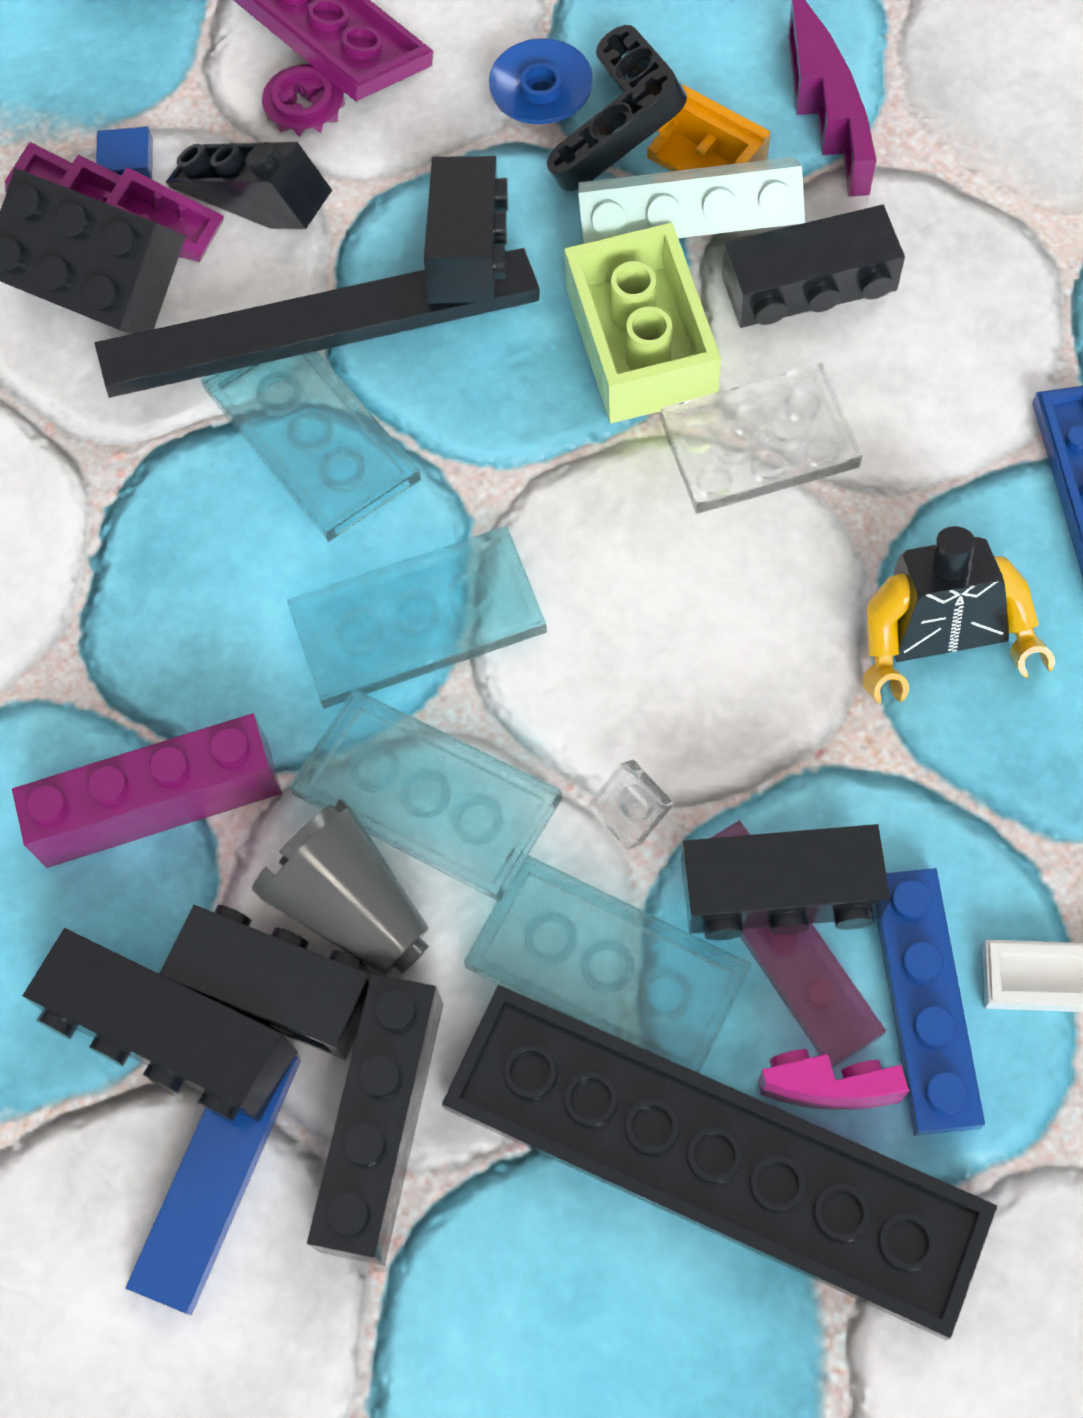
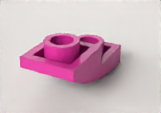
[758,1049,909,1110]

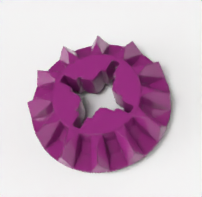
[262,64,345,137]

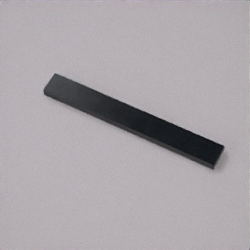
[94,248,540,398]

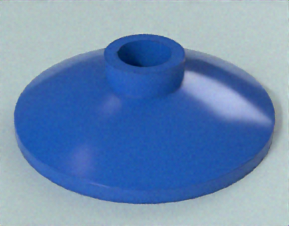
[489,38,593,124]

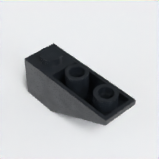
[166,142,332,229]

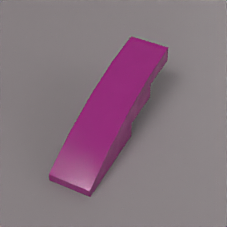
[788,0,877,197]
[5,142,224,262]

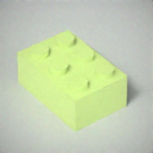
[564,222,721,424]

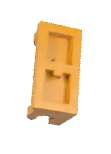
[648,84,771,171]

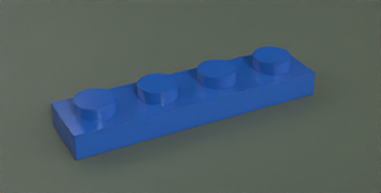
[876,868,985,1136]

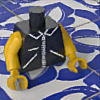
[863,526,1055,704]

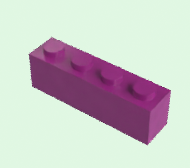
[11,713,283,868]

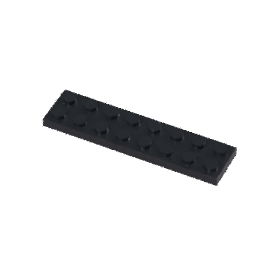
[442,984,998,1340]

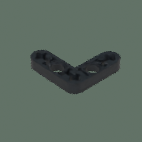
[547,25,687,191]

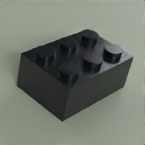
[0,168,186,334]

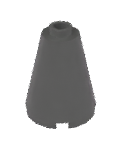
[252,799,429,975]

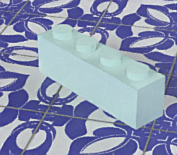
[578,157,805,244]

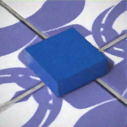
[96,126,153,179]

